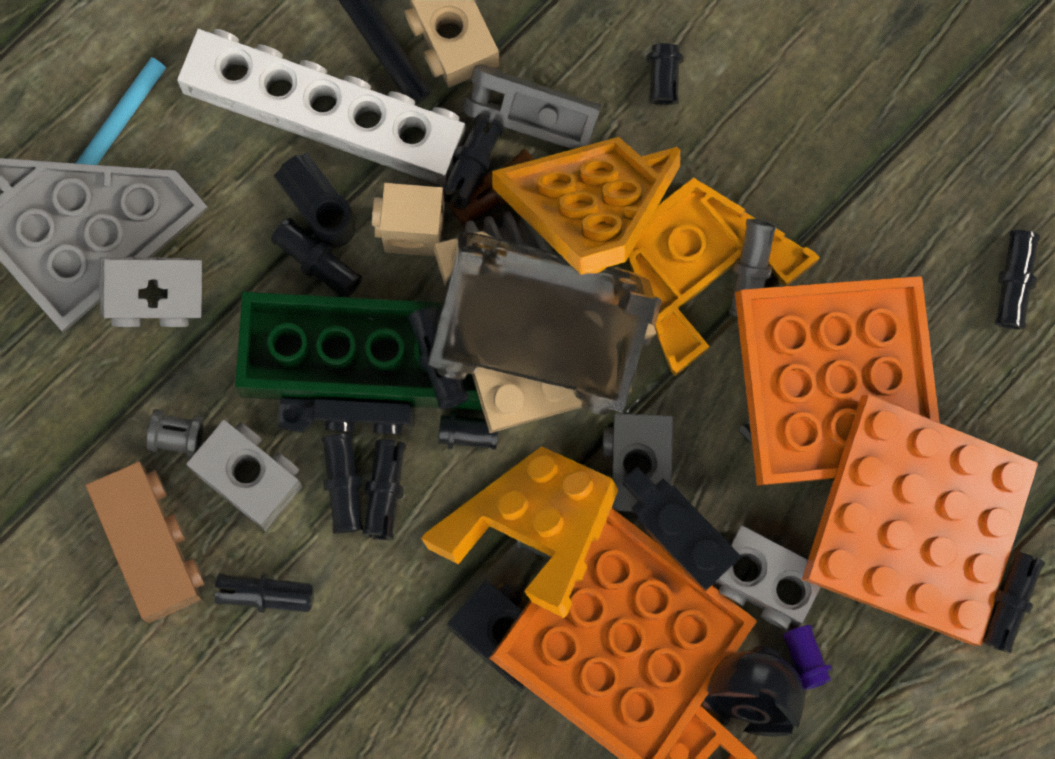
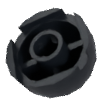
[703,646,805,737]

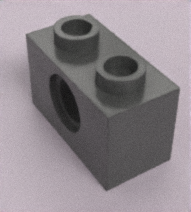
[603,414,673,518]

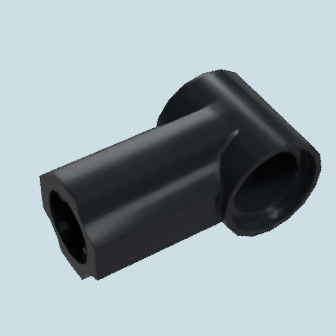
[274,152,355,248]

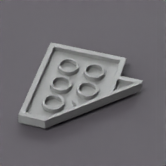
[0,158,208,333]

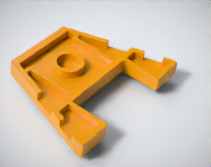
[627,177,820,376]
[421,446,618,618]

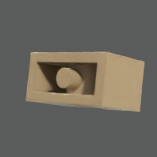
[404,0,499,88]
[372,183,445,257]

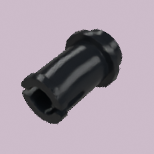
[646,43,684,106]
[438,411,498,450]

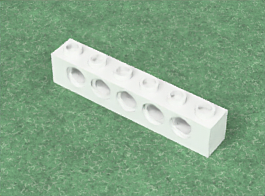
[177,29,466,187]

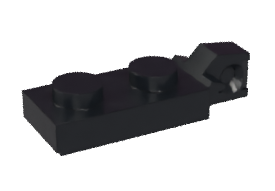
[278,399,415,435]
[622,467,742,592]

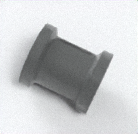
[147,409,204,459]

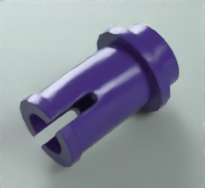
[782,625,832,691]

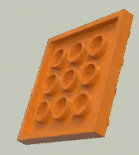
[735,276,940,486]
[801,394,1038,646]
[489,507,757,759]

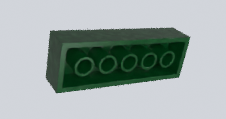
[235,292,483,411]

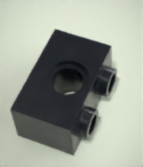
[447,580,526,692]

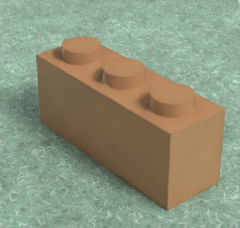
[85,461,205,624]

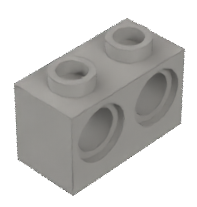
[714,525,821,630]

